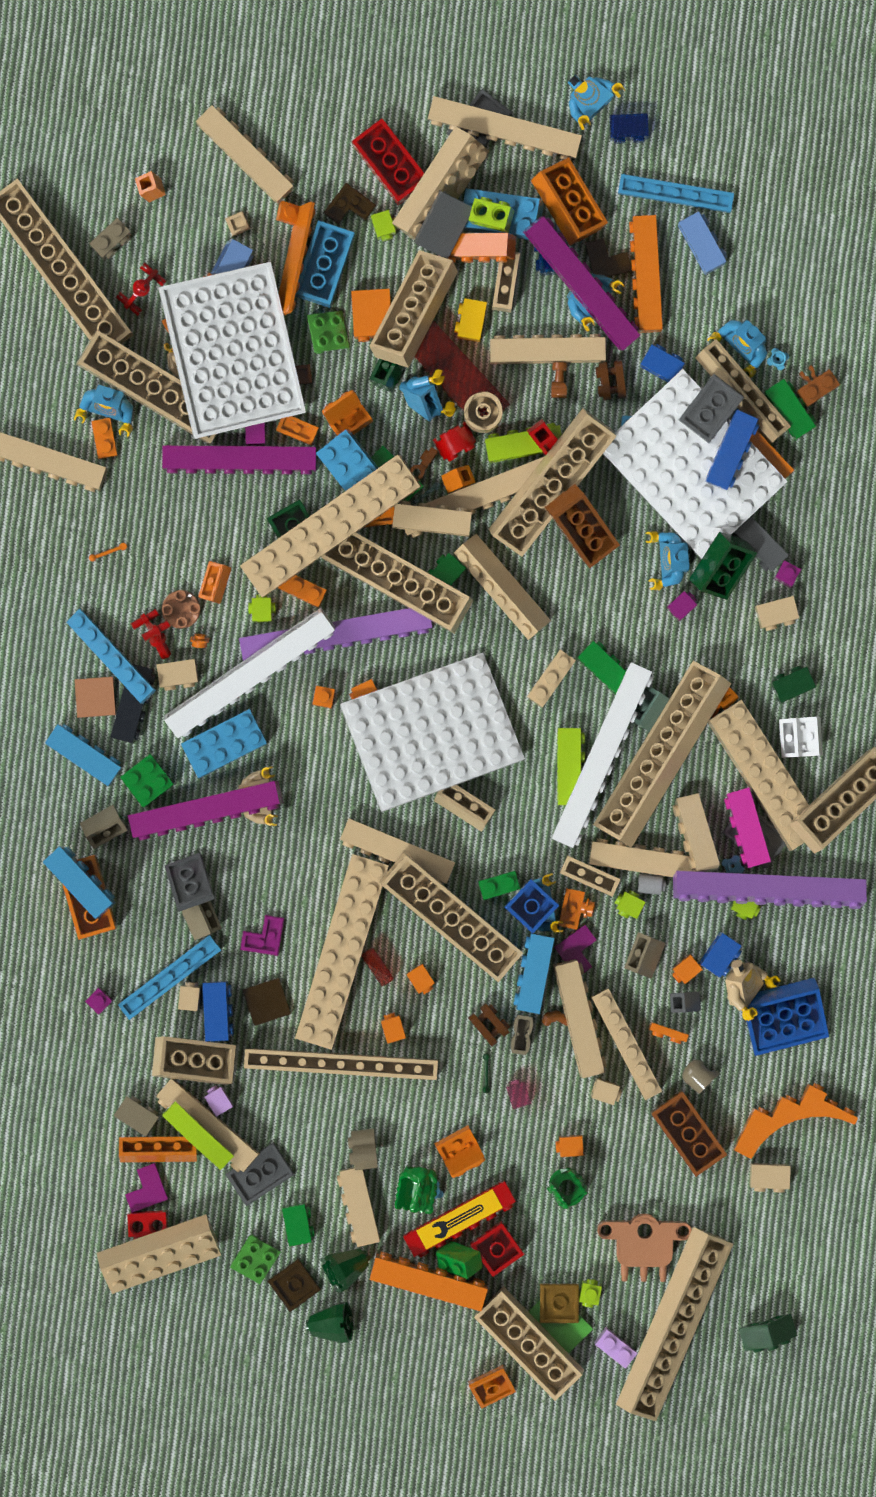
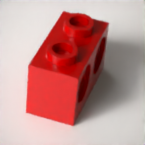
[127,1210,168,1240]

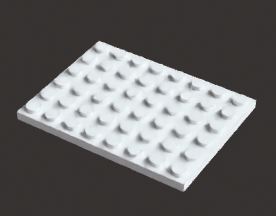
[158,262,306,439]
[603,369,788,559]
[340,653,525,812]

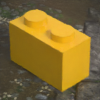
[454,298,487,342]

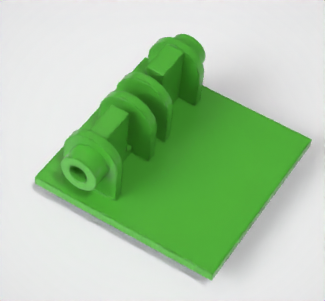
[307,311,350,354]
[230,1234,281,1284]

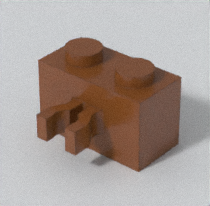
[796,365,840,408]

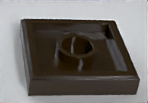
[243,978,291,1026]
[267,1258,321,1312]

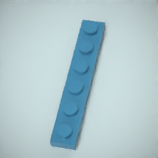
[618,174,734,213]
[66,609,156,704]
[118,935,221,1020]

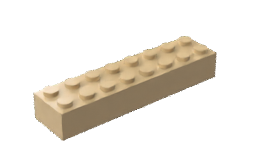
[76,330,216,444]
[489,408,617,557]
[321,533,474,634]
[708,700,809,851]
[379,853,523,982]

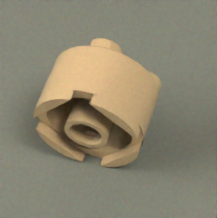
[464,392,503,433]

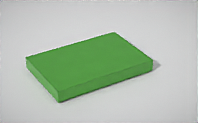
[528,1300,593,1353]

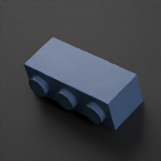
[677,211,727,275]

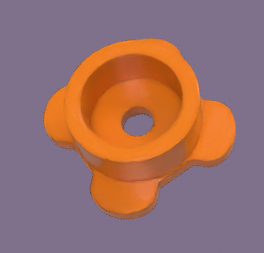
[190,634,210,648]
[581,899,595,918]

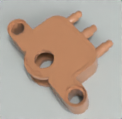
[597,1213,692,1282]

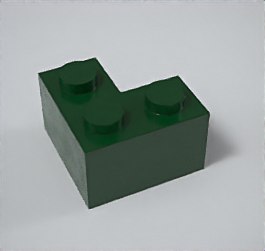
[739,1313,797,1353]

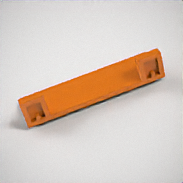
[276,201,315,316]

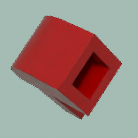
[527,419,558,455]

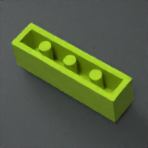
[484,423,562,464]
[557,728,585,805]

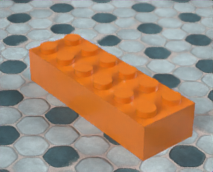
[369,1251,488,1311]

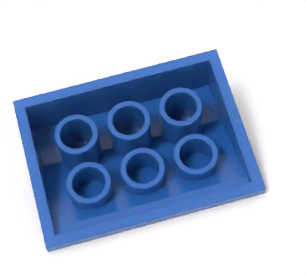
[746,978,829,1056]

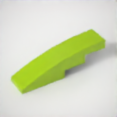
[162,1101,234,1170]

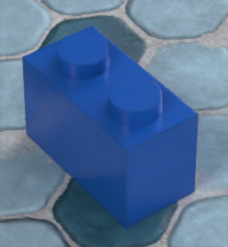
[639,344,685,383]

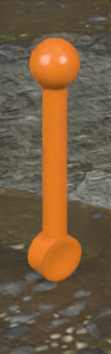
[89,543,127,562]

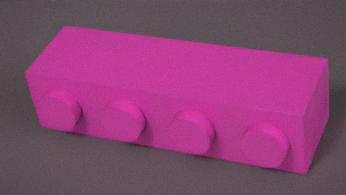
[724,788,771,868]

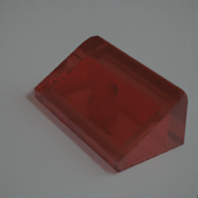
[361,948,394,986]

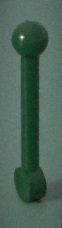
[482,1053,490,1093]

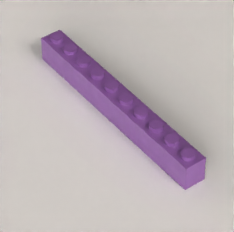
[239,608,432,661]
[673,871,867,909]

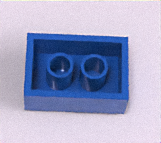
[202,981,234,1042]

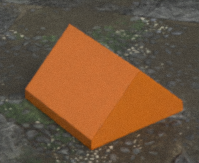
[468,1365,516,1409]

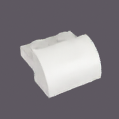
[779,717,823,758]

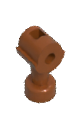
[551,362,568,398]

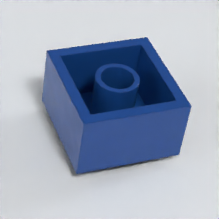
[504,879,559,934]
[698,932,742,978]

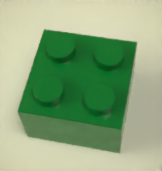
[120,754,175,808]

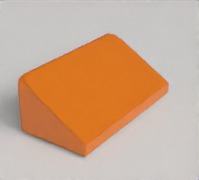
[198,561,231,604]

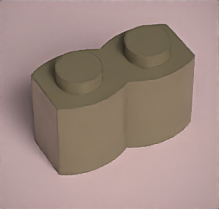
[510,1014,533,1055]
[348,1129,378,1170]

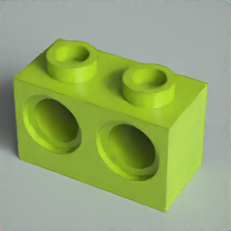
[469,197,515,233]

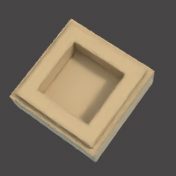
[225,211,250,237]

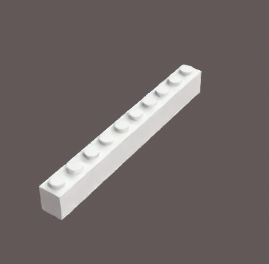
[164,608,335,738]
[551,662,654,848]

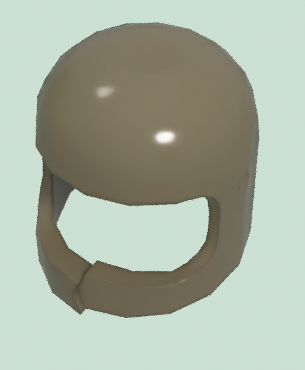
[682,1060,720,1094]

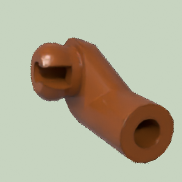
[542,1010,567,1026]

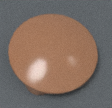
[162,590,200,629]

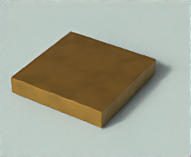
[540,1283,579,1323]

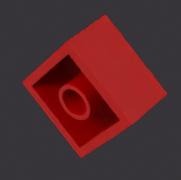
[470,1221,524,1277]

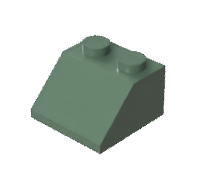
[633,687,669,732]

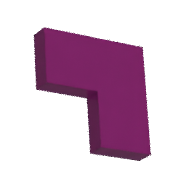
[240,915,284,956]
[554,925,596,973]
[125,1163,168,1213]

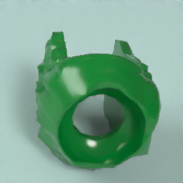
[395,1166,437,1214]
[547,1167,588,1210]

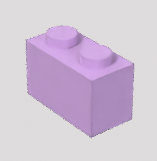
[594,1327,637,1369]

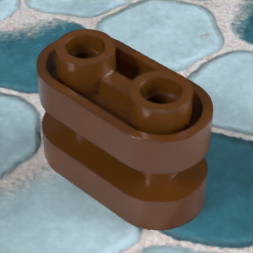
[595,360,626,401]
[468,1003,510,1047]

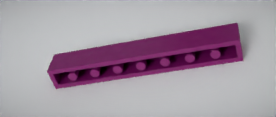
[523,216,640,350]
[162,445,317,475]
[128,781,284,841]

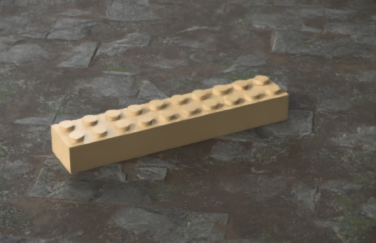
[0,179,133,344]
[240,454,422,597]
[593,661,732,848]
[295,854,389,1050]
[616,1227,733,1421]

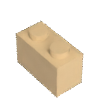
[755,596,799,631]
[157,659,199,691]
[178,982,202,1011]
[590,1077,622,1105]
[750,1163,791,1193]

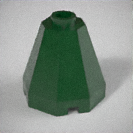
[320,1248,370,1293]
[306,1302,354,1343]

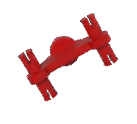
[115,262,167,316]
[130,609,171,659]

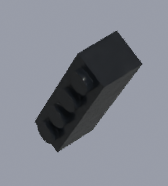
[110,663,156,744]

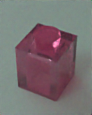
[506,1079,531,1110]

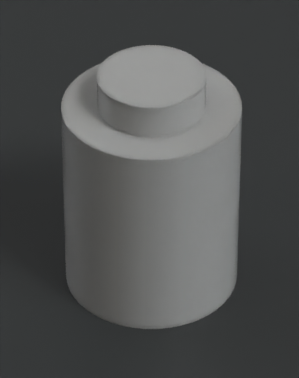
[638,874,666,895]

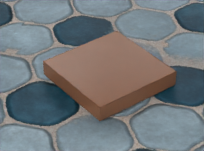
[75,677,116,718]

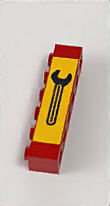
[403,1180,516,1258]

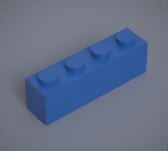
[704,410,759,491]

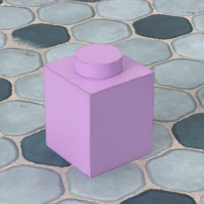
[205,1085,234,1117]

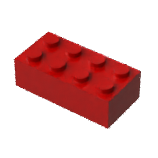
[352,118,424,206]

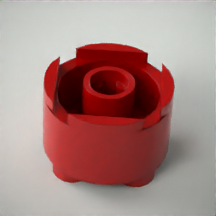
[432,421,477,462]

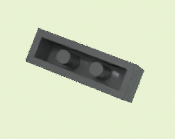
[732,516,789,572]

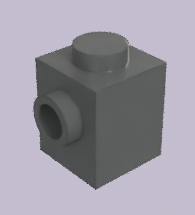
[670,991,701,1013]

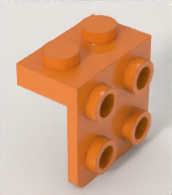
[322,390,373,436]
[434,1125,486,1178]

